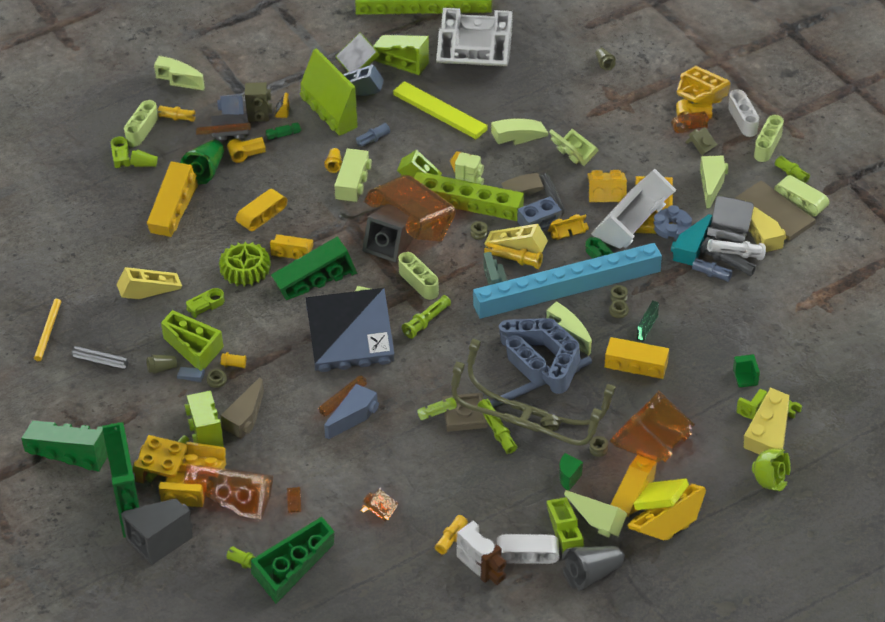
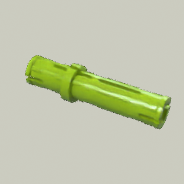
[478,399,518,454]

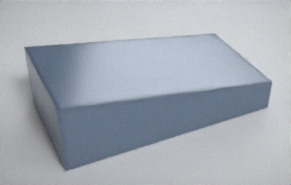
[177,367,205,382]

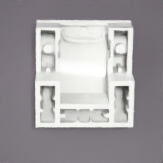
[436,8,513,66]

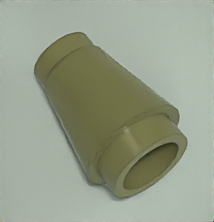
[595,48,616,70]
[146,354,177,374]

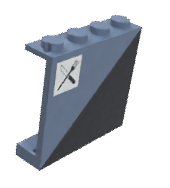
[306,288,394,372]

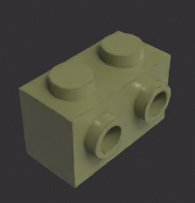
[245,82,272,122]

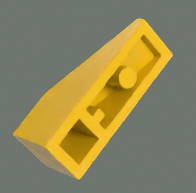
[610,454,657,517]

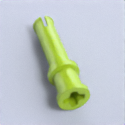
[401,295,451,339]

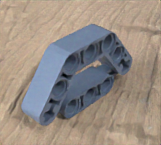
[499,318,581,394]

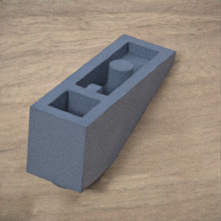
[343,65,384,96]
[217,94,244,114]
[324,384,379,439]

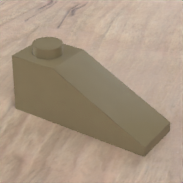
[220,378,264,439]

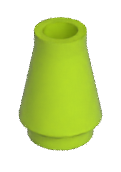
[130,149,158,167]

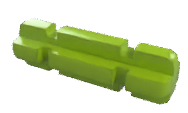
[417,397,457,420]

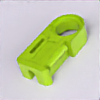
[111,136,130,168]
[186,288,225,318]

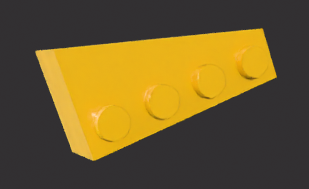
[147,161,198,237]

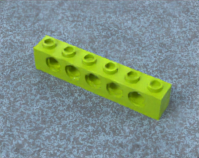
[410,171,524,221]

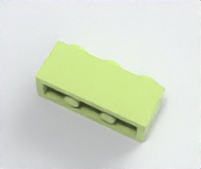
[335,148,372,202]

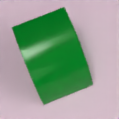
[559,453,583,491]

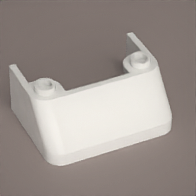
[591,169,676,249]

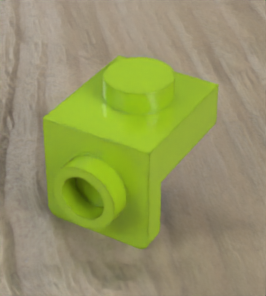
[736,389,767,420]

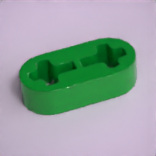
[585,237,613,259]

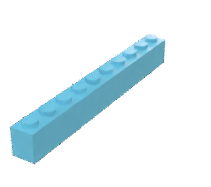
[473,243,662,319]

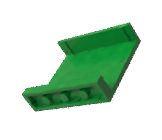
[102,422,139,538]

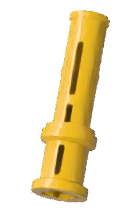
[484,242,543,269]

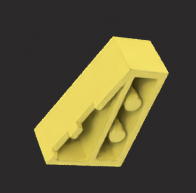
[744,387,789,455]

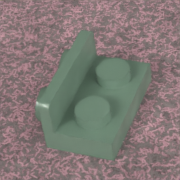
[483,252,507,285]

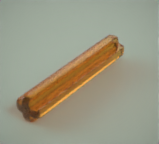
[319,375,367,416]

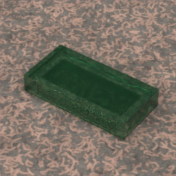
[637,300,659,342]

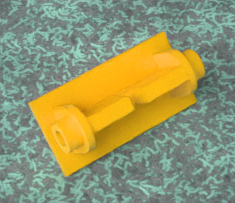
[548,214,589,240]

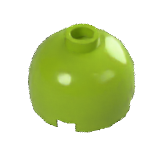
[752,449,790,491]

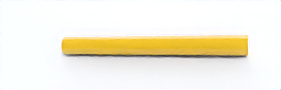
[34,299,61,361]

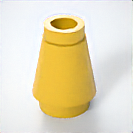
[324,148,342,173]

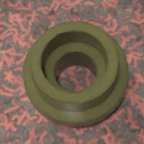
[609,300,629,318]
[207,369,227,388]
[540,414,561,431]

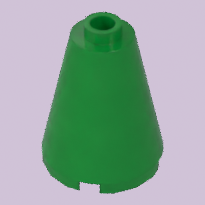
[181,140,225,184]

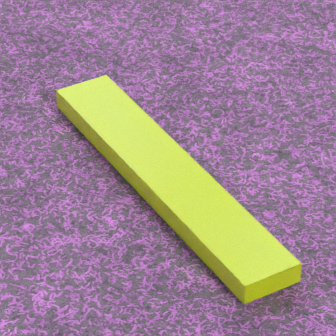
[393,81,487,139]

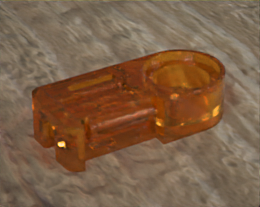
[671,111,709,133]

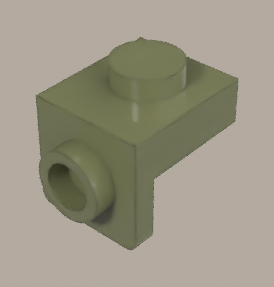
[685,127,718,155]

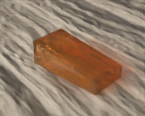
[287,487,301,513]

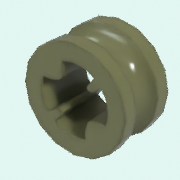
[471,221,488,240]
[610,285,628,302]
[589,436,608,457]

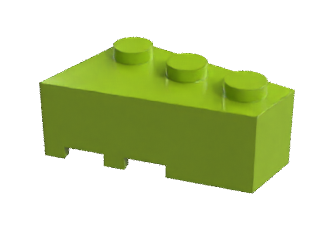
[161,310,224,371]
[184,390,224,447]

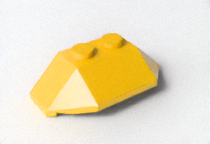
[677,66,731,104]
[627,484,706,540]

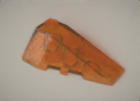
[184,464,274,520]

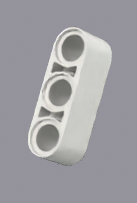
[728,89,759,137]
[497,534,559,564]

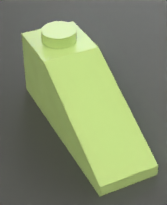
[700,156,728,208]
[564,490,627,538]

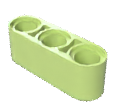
[124,100,158,147]
[754,115,784,162]
[774,175,829,216]
[398,252,439,300]

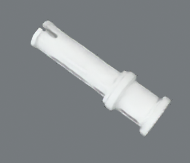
[707,239,766,260]

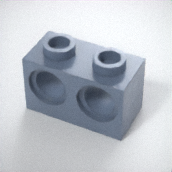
[518,196,562,231]

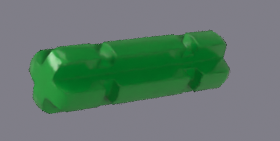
[265,122,301,140]

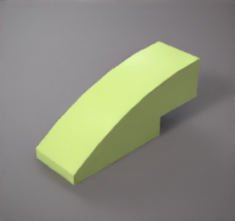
[154,56,205,90]
[491,119,548,145]
[546,301,592,356]

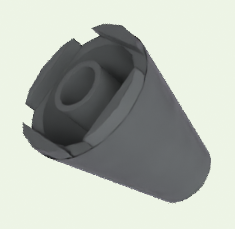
[562,546,624,591]

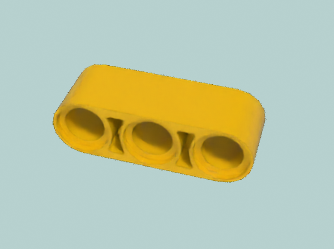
[236,189,288,231]

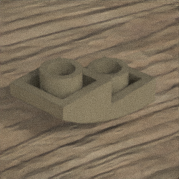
[501,173,545,196]

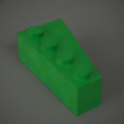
[251,516,334,604]

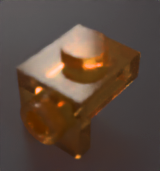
[361,488,399,522]

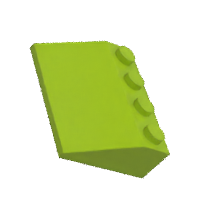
[300,48,358,136]

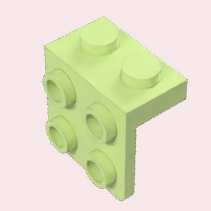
[549,129,599,166]

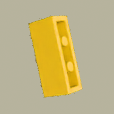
[604,337,669,379]

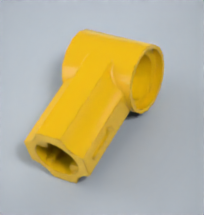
[676,99,712,123]
[227,137,266,163]

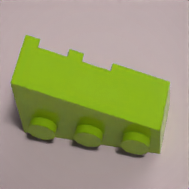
[373,35,429,75]

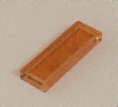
[196,123,251,135]

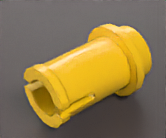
[221,352,247,368]

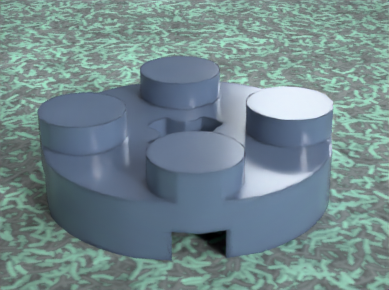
[654,205,692,239]

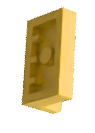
[270,234,314,259]
[178,442,226,477]

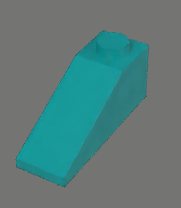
[671,214,712,266]

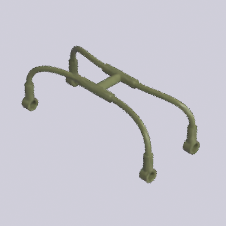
[451,339,616,446]

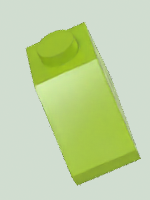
[397,150,442,183]

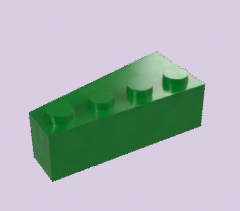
[271,236,358,301]
[21,420,108,472]

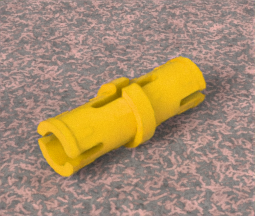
[158,105,196,122]
[435,515,468,555]

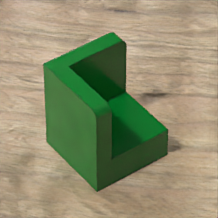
[733,354,760,388]

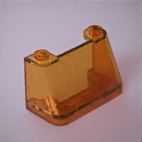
[363,175,455,242]
[610,391,695,463]

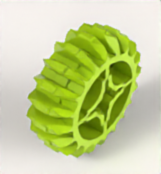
[219,241,271,287]

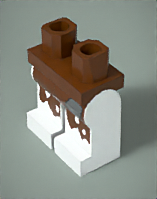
[457,521,507,585]

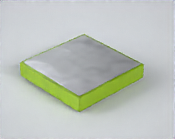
[335,33,380,72]

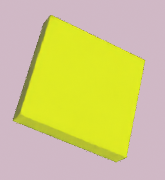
[633,478,689,510]

